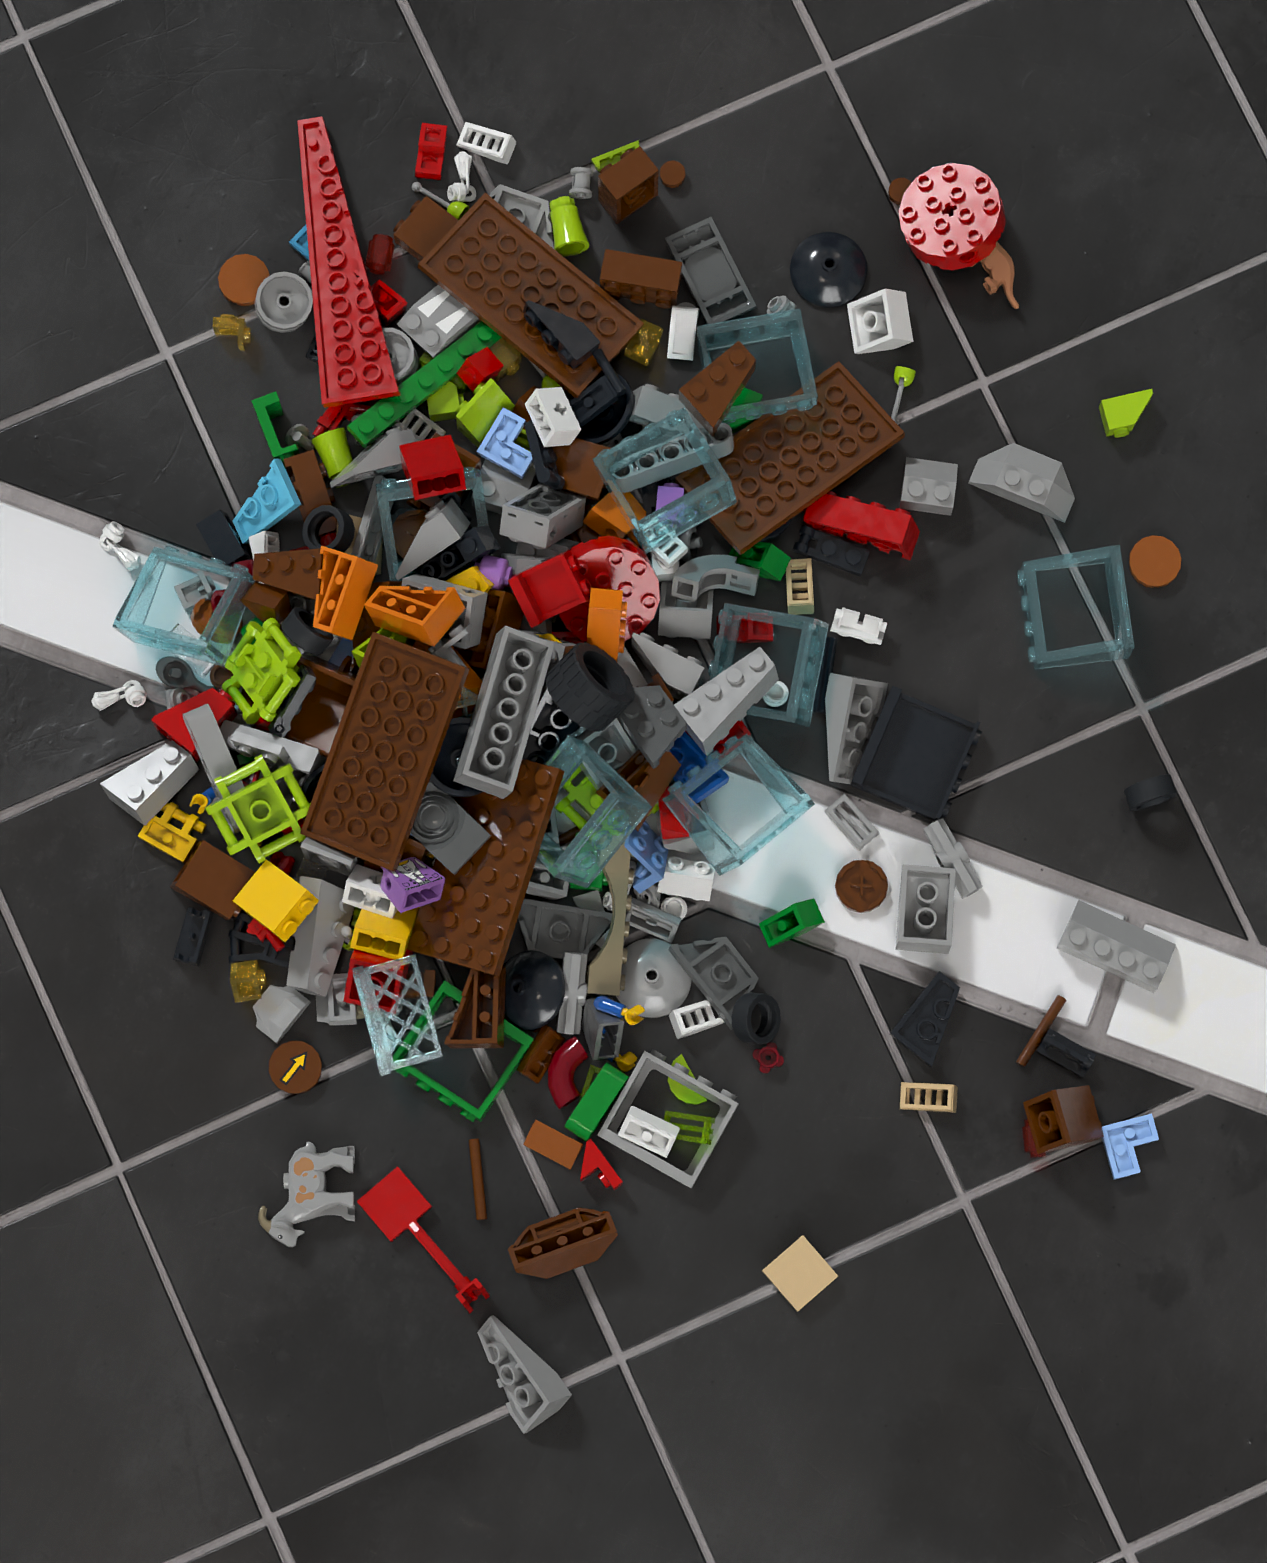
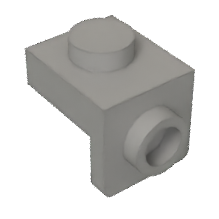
[174,570,216,612]

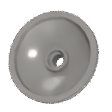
[616,938,691,1018]

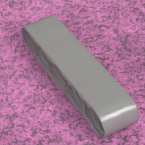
[610,422,734,493]
[182,704,244,834]

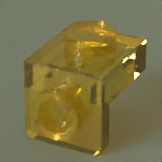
[213,314,251,350]
[624,319,664,366]

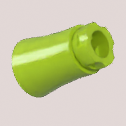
[550,196,590,256]
[311,428,353,488]

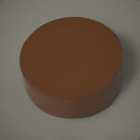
[660,160,685,188]
[888,178,912,205]

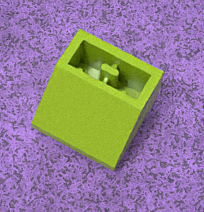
[456,378,515,448]

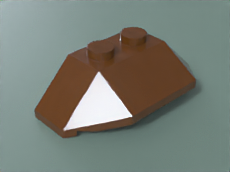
[508,1208,618,1279]

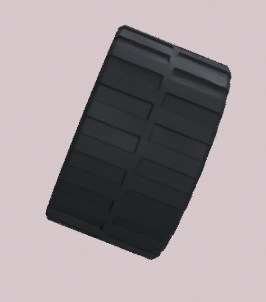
[546,643,635,732]

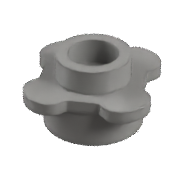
[633,884,661,908]

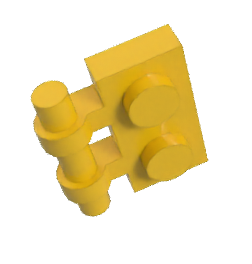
[138,802,207,863]

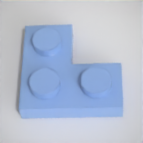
[477,408,533,479]
[1102,1114,1159,1180]

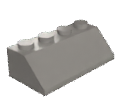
[1057,900,1176,993]

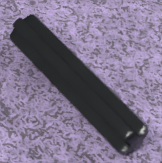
[813,636,837,714]

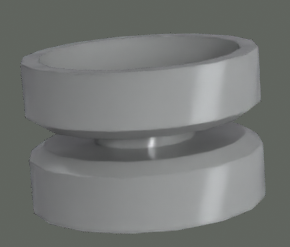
[254,272,313,333]
[382,328,420,386]

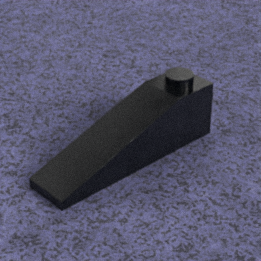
[522,681,586,765]

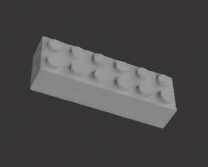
[454,626,555,799]

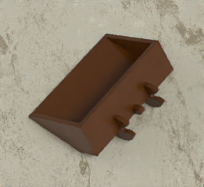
[276,655,359,757]

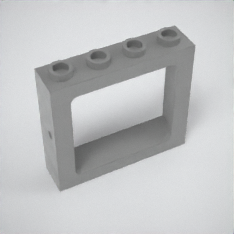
[598,1049,739,1189]

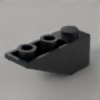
[523,300,600,370]
[415,525,500,581]

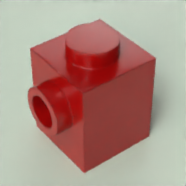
[457,347,504,392]

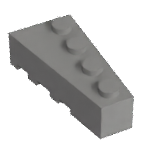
[674,647,779,757]
[286,876,355,997]

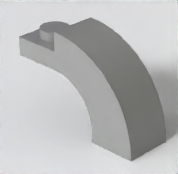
[671,555,760,602]

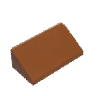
[523,1120,583,1170]

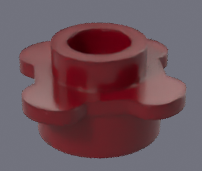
[753,1042,784,1073]

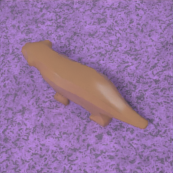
[971,242,1019,309]

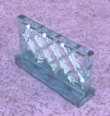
[352,954,443,1076]

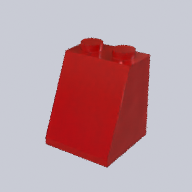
[151,688,238,762]
[343,949,413,1014]

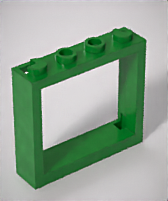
[391,980,534,1122]

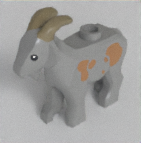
[258,1141,355,1248]

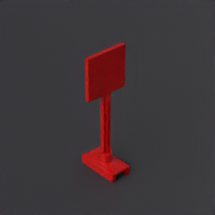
[357,1166,490,1314]

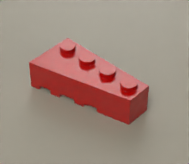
[803,491,920,561]

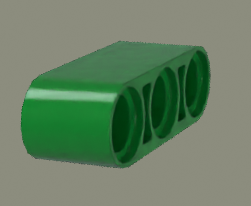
[564,1062,629,1142]

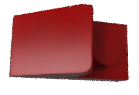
[371,279,407,326]
[580,1139,623,1190]

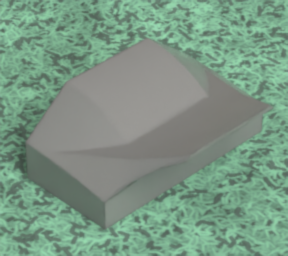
[316,973,357,1025]
[252,985,311,1044]

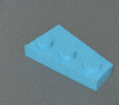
[233,459,301,544]

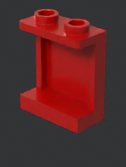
[508,550,592,628]

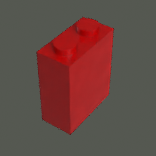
[399,435,466,500]

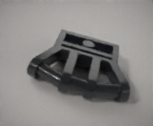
[228,910,295,969]

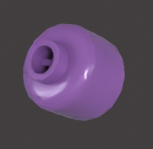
[474,555,513,591]

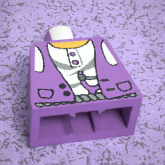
[380,857,445,913]

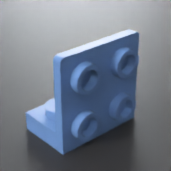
[624,821,669,894]

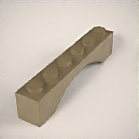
[586,833,634,996]

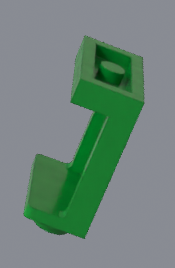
[251,391,300,471]

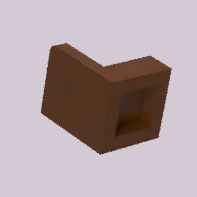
[402,970,437,1000]

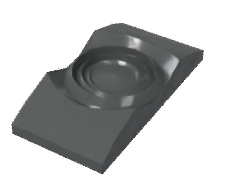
[665,217,757,329]
[410,780,491,875]

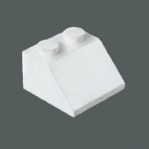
[847,289,913,354]

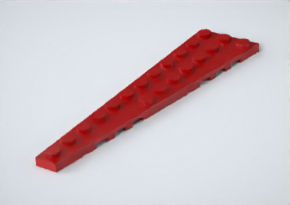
[297,116,401,408]

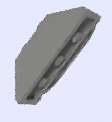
[968,443,1075,523]

